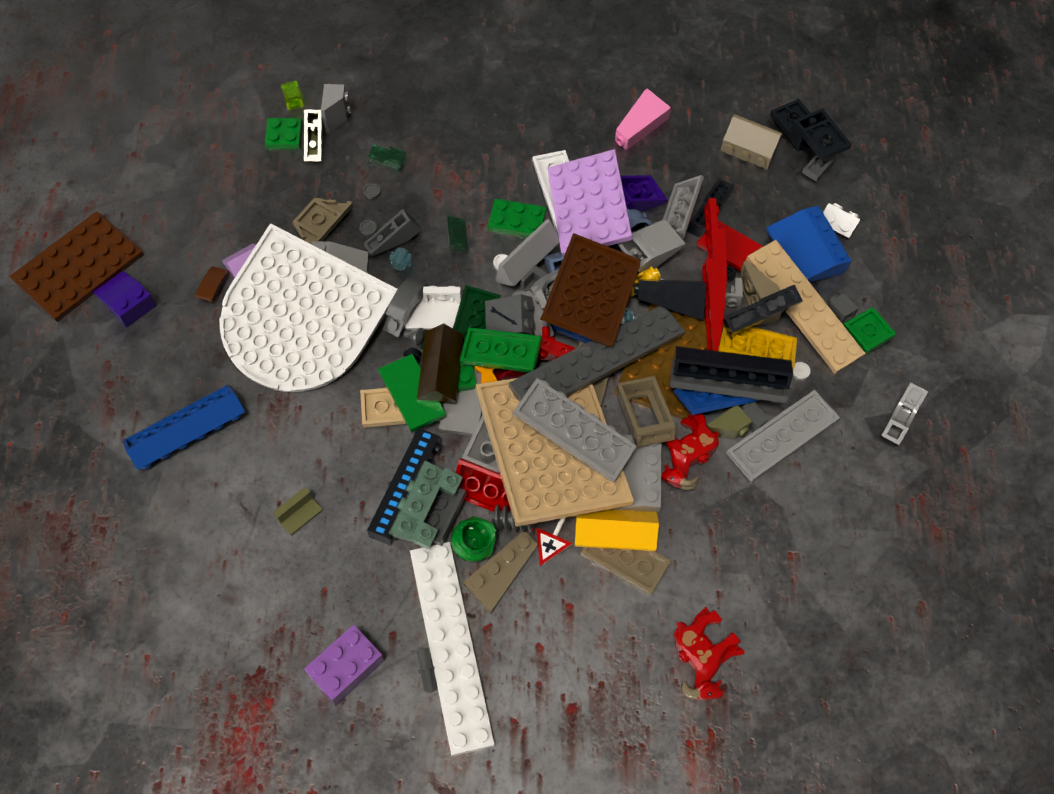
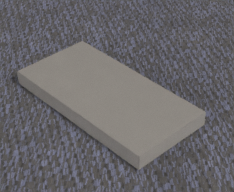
[439,365,482,436]

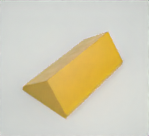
[575,509,659,551]

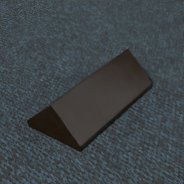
[417,323,463,403]

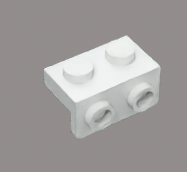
[823,203,860,239]

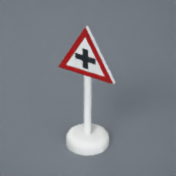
[536,517,573,566]

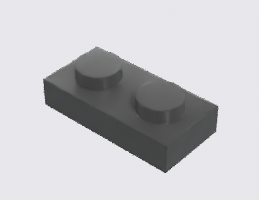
[802,155,837,181]

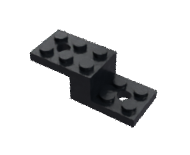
[770,99,852,161]

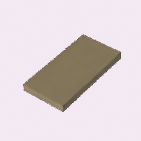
[580,547,671,596]

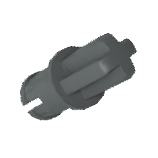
[416,648,436,693]

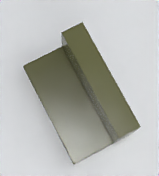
[273,487,323,536]

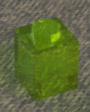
[280,80,304,110]

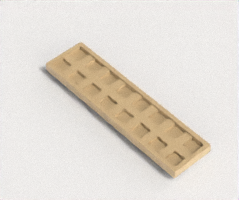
[746,240,866,374]

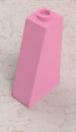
[615,88,671,150]

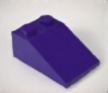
[621,175,668,212]
[93,271,156,328]

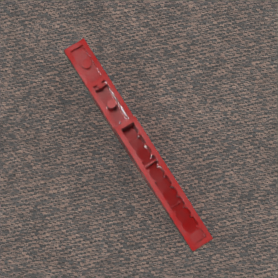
[702,198,727,351]

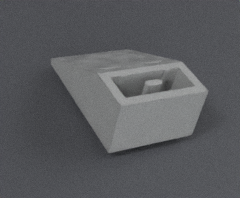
[618,219,686,273]

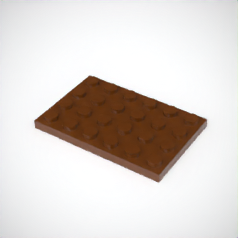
[9,211,144,322]
[540,233,641,348]

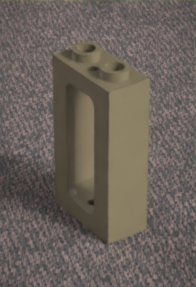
[617,376,676,448]

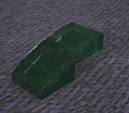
[367,144,406,168]

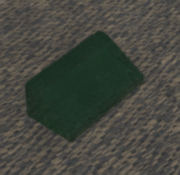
[447,216,468,252]

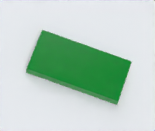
[459,327,542,372]
[378,354,446,433]

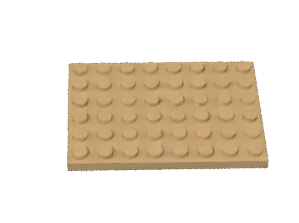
[475,378,634,527]

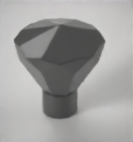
[404,328,425,345]

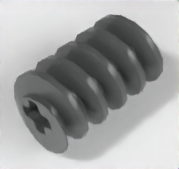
[492,504,536,533]

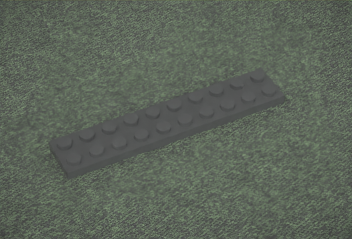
[508,306,685,402]

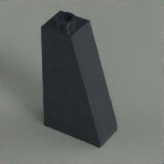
[634,279,706,320]

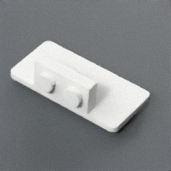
[405,286,462,330]

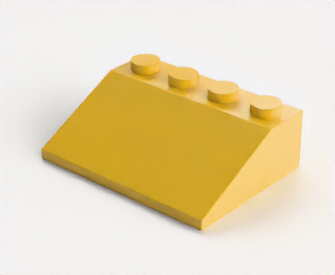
[718,324,797,369]

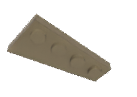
[463,532,538,614]

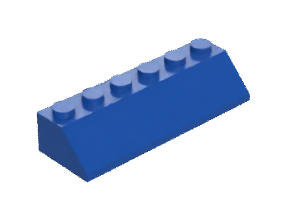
[122,385,245,470]

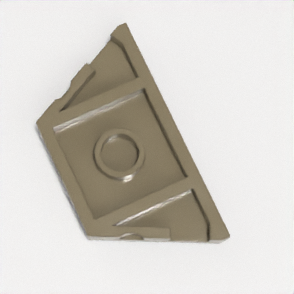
[293,198,353,245]

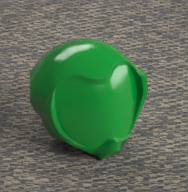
[451,516,497,562]

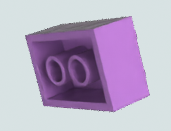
[304,625,384,706]

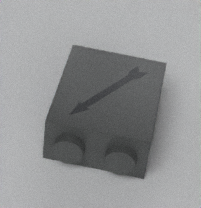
[485,294,534,335]

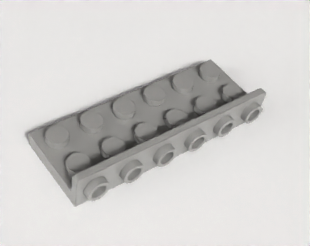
[512,378,637,483]

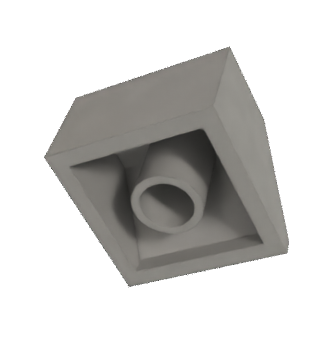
[321,84,351,133]

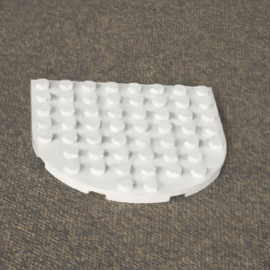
[219,223,398,392]

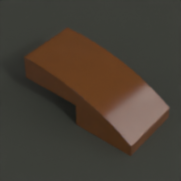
[195,266,229,302]

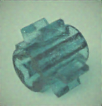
[389,248,412,270]

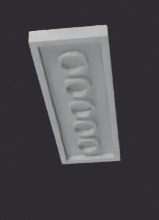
[726,390,840,483]

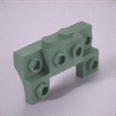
[389,461,462,549]

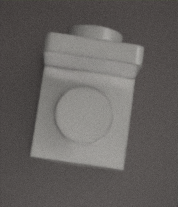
[725,278,743,307]

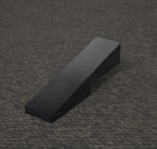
[687,179,734,238]
[723,284,803,336]

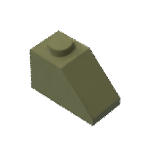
[707,405,752,440]

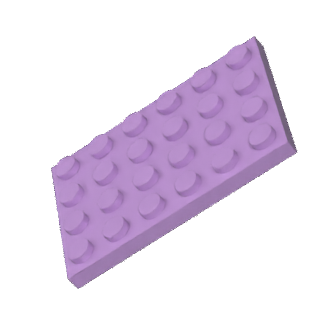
[547,149,633,254]

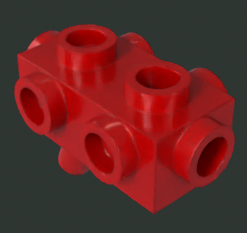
[538,326,575,361]

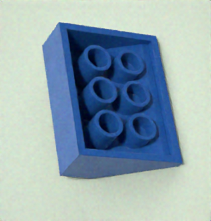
[766,206,852,282]

